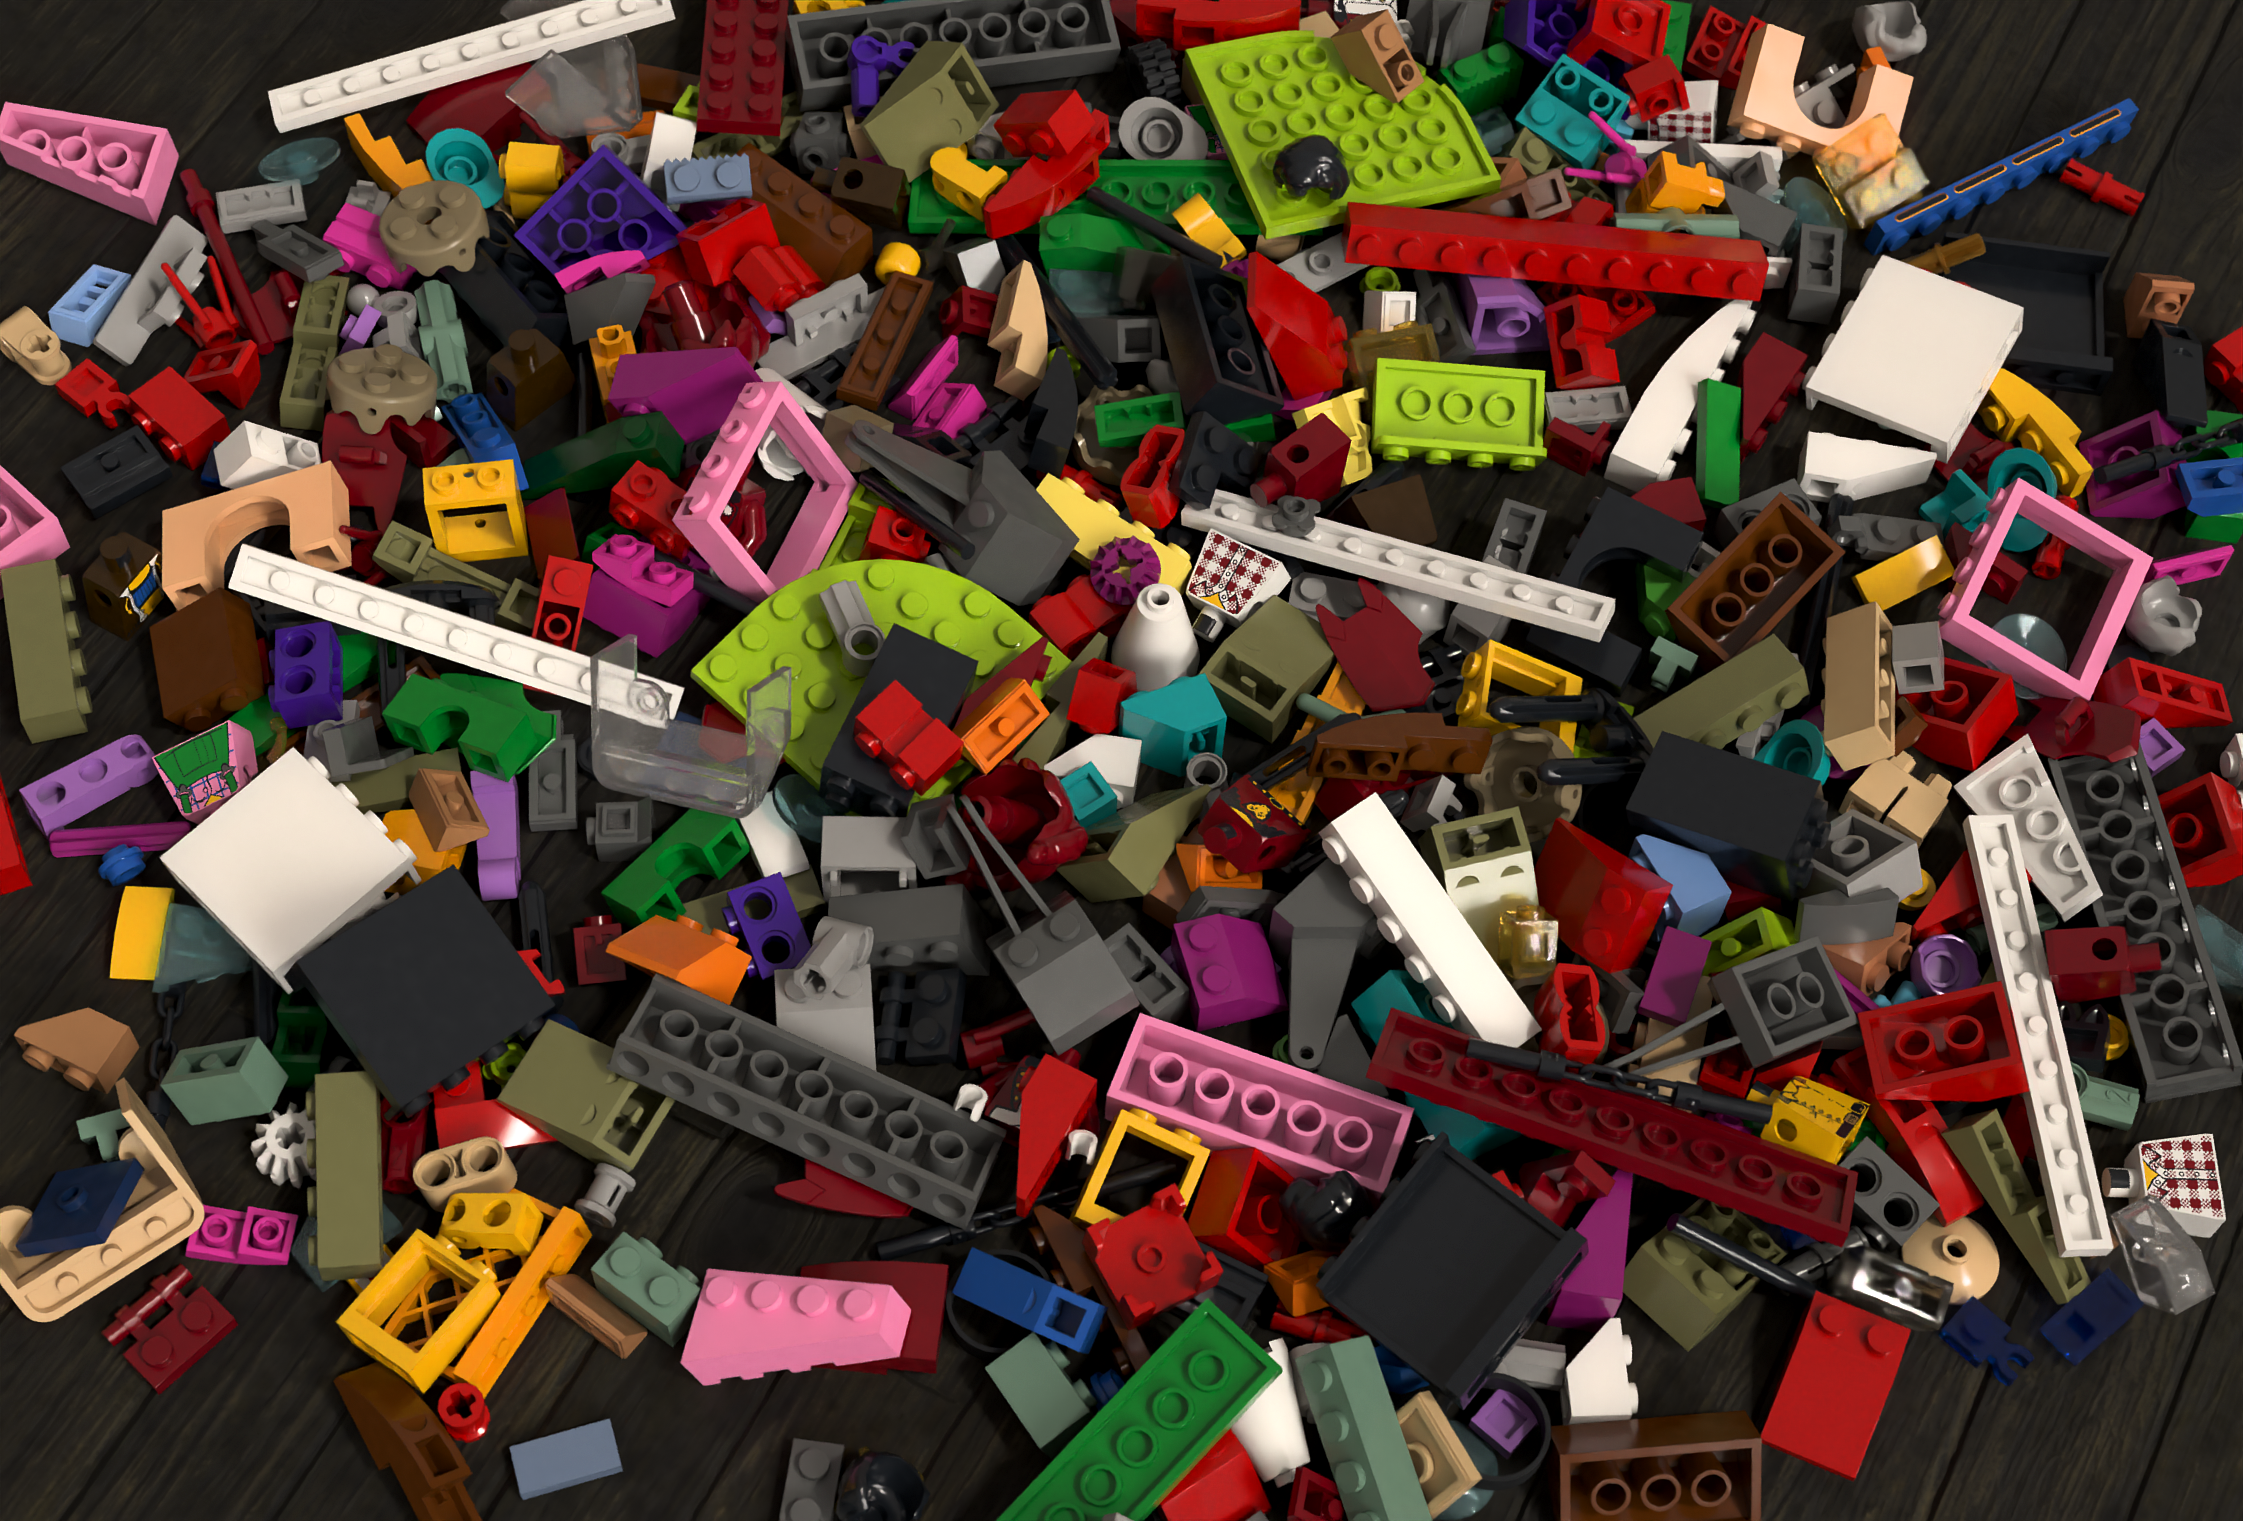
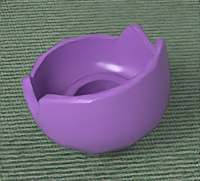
[1910,934,1982,998]

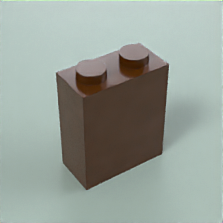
[149,587,266,733]

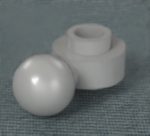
[346,284,419,329]

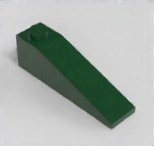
[520,411,685,501]

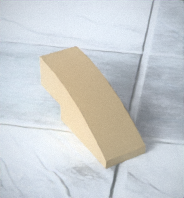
[987,260,1048,401]

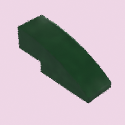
[272,946,335,1089]

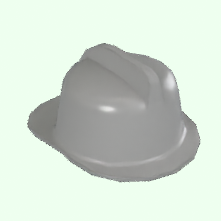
[1119,97,1209,160]

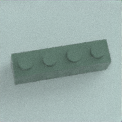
[1295,1335,1432,1521]

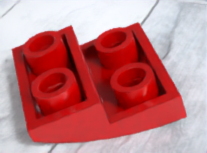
[1681,6,1767,90]
[1536,282,1656,344]

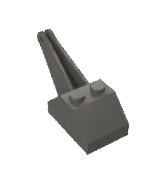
[1406,0,1491,72]
[844,420,1080,606]
[945,794,1140,1056]
[1267,857,1386,1074]
[1598,936,1859,1084]

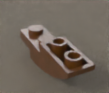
[1438,167,1572,220]
[1306,713,1493,782]
[1028,1205,1151,1379]
[333,1362,482,1521]

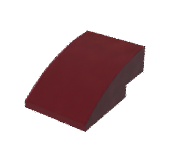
[406,62,553,153]
[800,1261,949,1375]

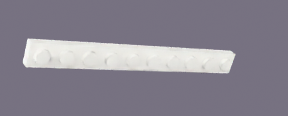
[268,0,675,133]
[1181,489,1616,643]
[228,544,685,730]
[1962,814,2113,1257]

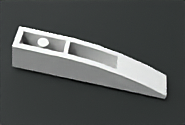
[1604,299,1756,492]

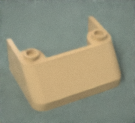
[0,1078,204,1322]

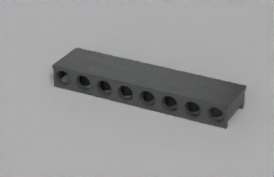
[2047,741,2243,1104]
[606,973,1007,1230]

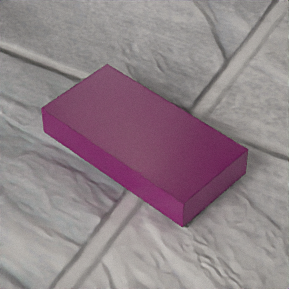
[1637,926,1712,1027]

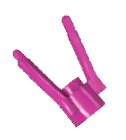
[1564,111,1647,189]

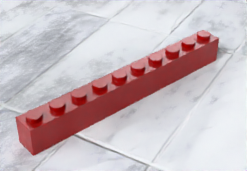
[1341,202,1769,302]

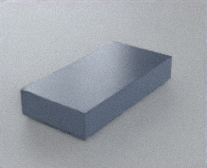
[510,1418,623,1500]

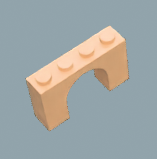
[1727,23,1914,179]
[162,460,352,611]

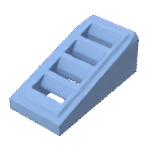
[48,264,132,347]

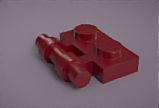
[101,1263,238,1395]

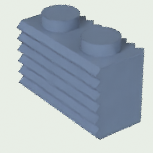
[663,153,752,205]

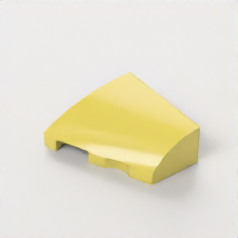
[1292,387,1372,487]

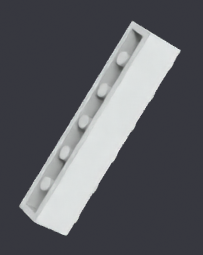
[1319,792,1542,1048]

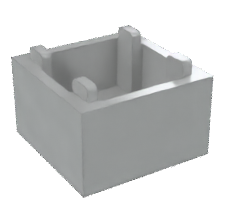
[821,816,919,909]

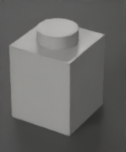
[1892,621,1944,695]

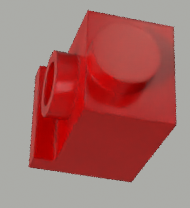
[1623,54,1690,123]

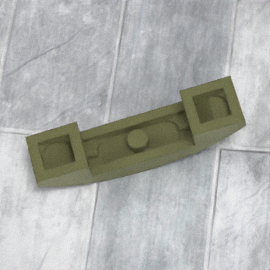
[372,520,539,635]

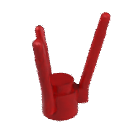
[161,256,240,351]

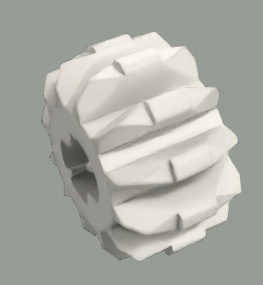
[251,1102,316,1189]

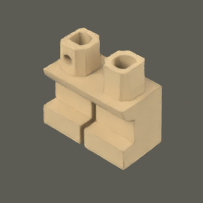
[1838,751,1952,849]

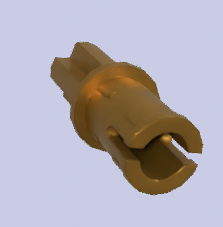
[1900,233,1986,274]

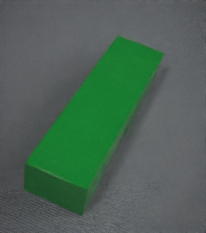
[1094,391,1276,448]
[225,631,395,756]

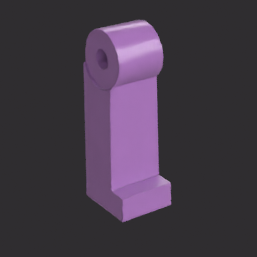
[19,734,159,842]
[470,771,521,901]

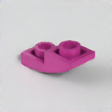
[592,534,694,607]
[185,1205,298,1265]

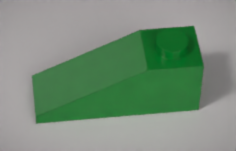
[1039,213,1172,280]

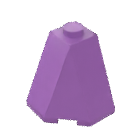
[1452,273,1550,355]

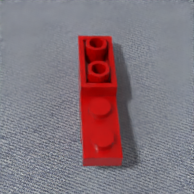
[1136,0,1301,51]
[983,109,1110,239]
[1831,1045,1985,1228]

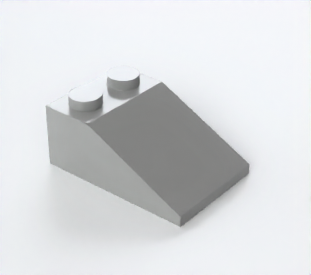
[774,964,877,1072]

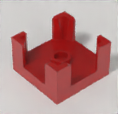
[1566,0,1671,88]
[1082,1183,1223,1331]

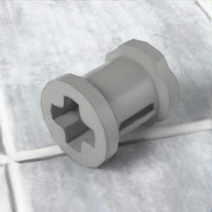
[574,1163,636,1228]

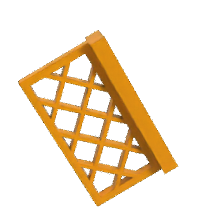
[383,1188,592,1398]

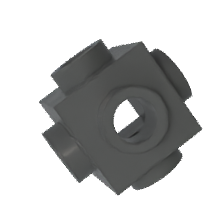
[790,112,852,174]

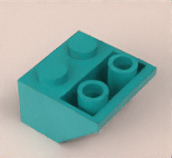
[1515,54,1630,170]
[1118,673,1227,777]

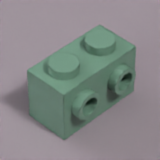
[160,1036,288,1125]
[591,1231,701,1347]
[985,1332,1098,1459]

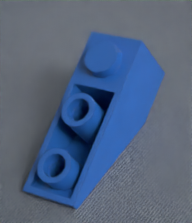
[441,393,529,491]
[952,1247,1108,1354]

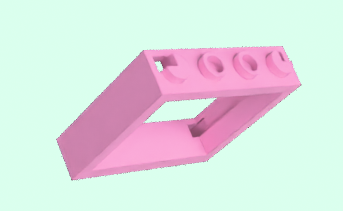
[672,381,859,604]
[1938,478,2153,702]

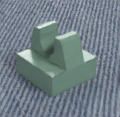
[1649,636,1698,693]
[76,1108,131,1163]

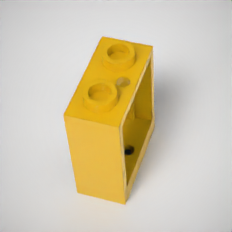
[422,459,529,562]
[1456,639,1583,753]
[1069,1108,1211,1231]
[336,1229,502,1394]

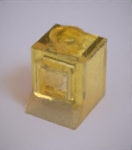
[1497,904,1558,980]

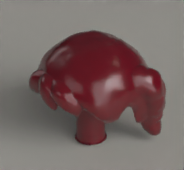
[638,280,771,369]
[945,757,1088,895]

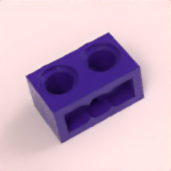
[268,620,343,729]
[721,872,811,987]

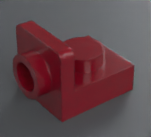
[939,285,999,339]
[1543,417,1612,477]
[573,915,627,985]

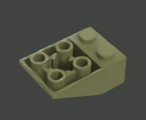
[860,41,999,183]
[1198,595,1336,744]
[1057,784,1212,903]
[1418,806,1545,963]
[496,1019,675,1173]
[1623,1197,1787,1352]

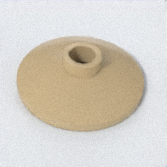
[1901,1213,1999,1305]

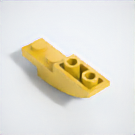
[1977,368,2094,498]

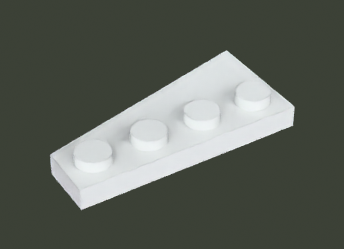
[1953,733,2103,922]

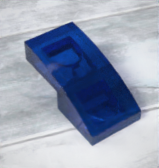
[2039,1268,2144,1367]

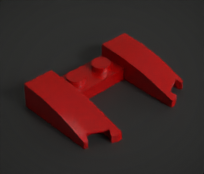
[433,949,565,1150]

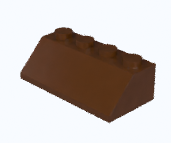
[731,142,873,291]
[1665,492,1845,674]
[1547,1410,1762,1521]

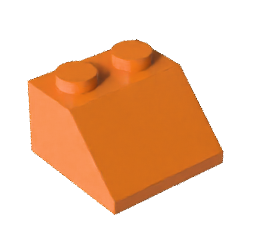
[605,914,752,1005]

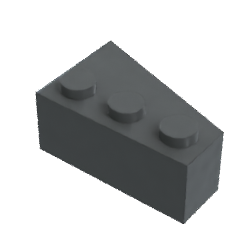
[828,884,993,976]

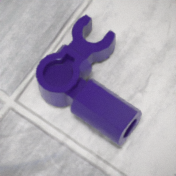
[847,35,914,117]

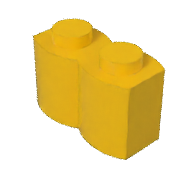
[499,142,566,219]

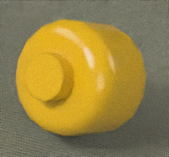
[875,242,921,285]

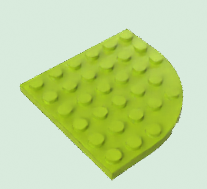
[1185,30,1501,240]
[691,559,1072,817]

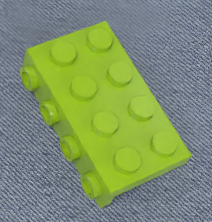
[1371,357,1547,471]

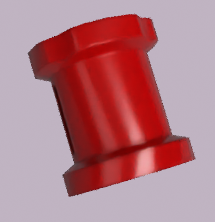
[438,1383,491,1443]

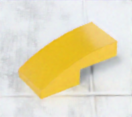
[1851,535,1955,611]
[110,886,175,981]

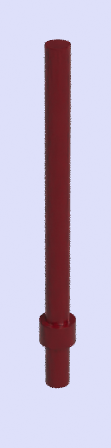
[180,169,274,355]

